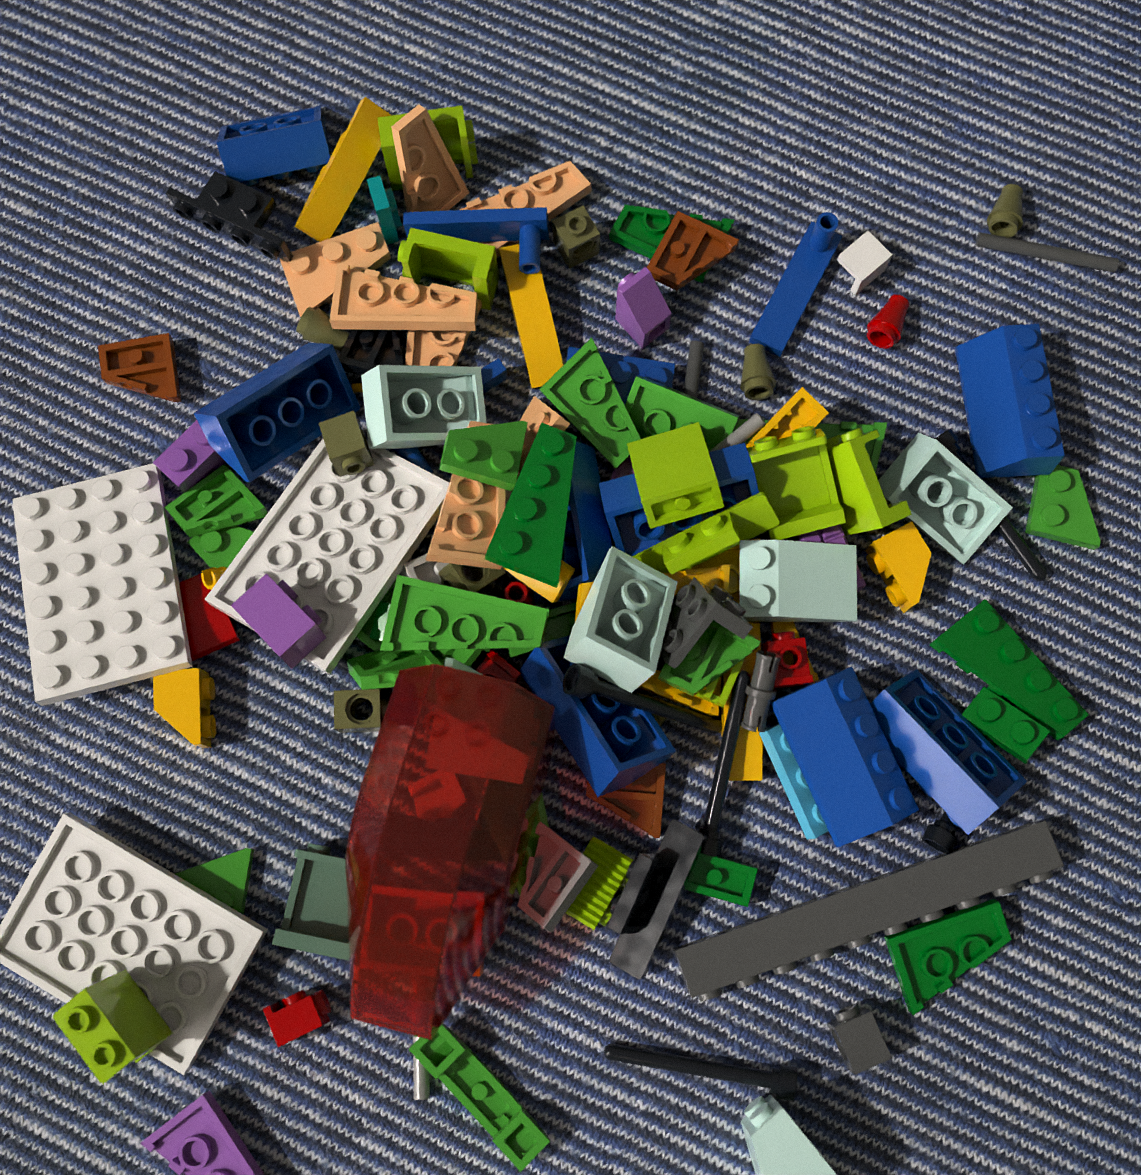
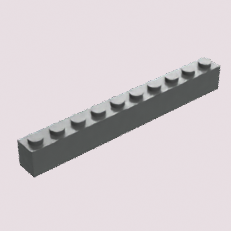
[673,820,1064,1002]

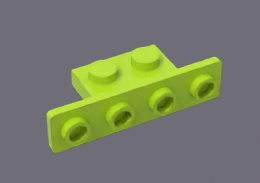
[632,492,780,575]

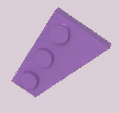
[140,1090,264,1175]

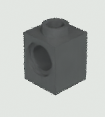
[827,1004,892,1075]

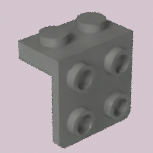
[660,577,753,668]

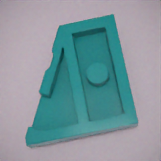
[366,176,402,245]

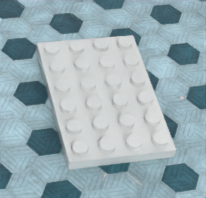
[205,439,449,675]
[12,463,193,706]
[0,813,268,1075]

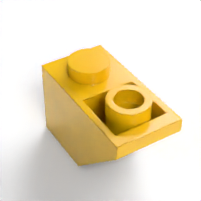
[865,521,931,613]
[153,668,216,748]

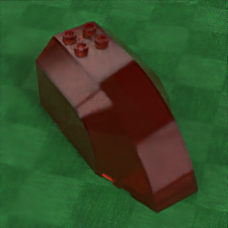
[345,664,555,1040]

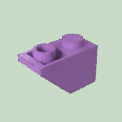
[615,266,672,349]

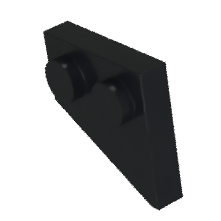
[338,329,404,375]

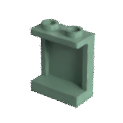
[272,843,377,961]

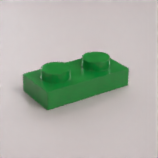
[962,687,1050,764]
[684,853,758,907]

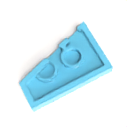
[759,723,828,840]

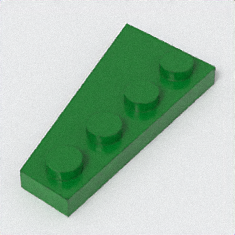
[485,423,577,588]
[929,599,1089,740]

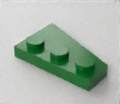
[609,204,735,284]
[884,899,1012,1016]

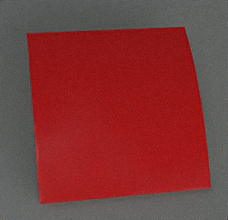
[179,573,240,661]

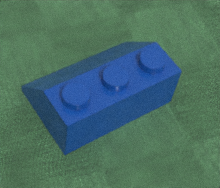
[216,105,332,186]

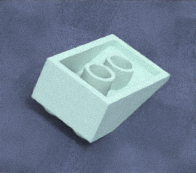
[361,365,487,449]
[878,432,1013,565]
[740,540,857,622]
[564,546,677,693]

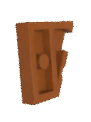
[647,211,739,291]
[98,333,181,403]
[586,762,666,838]

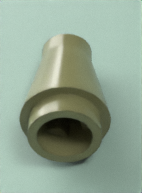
[987,184,1023,238]
[296,307,350,352]
[740,344,776,400]

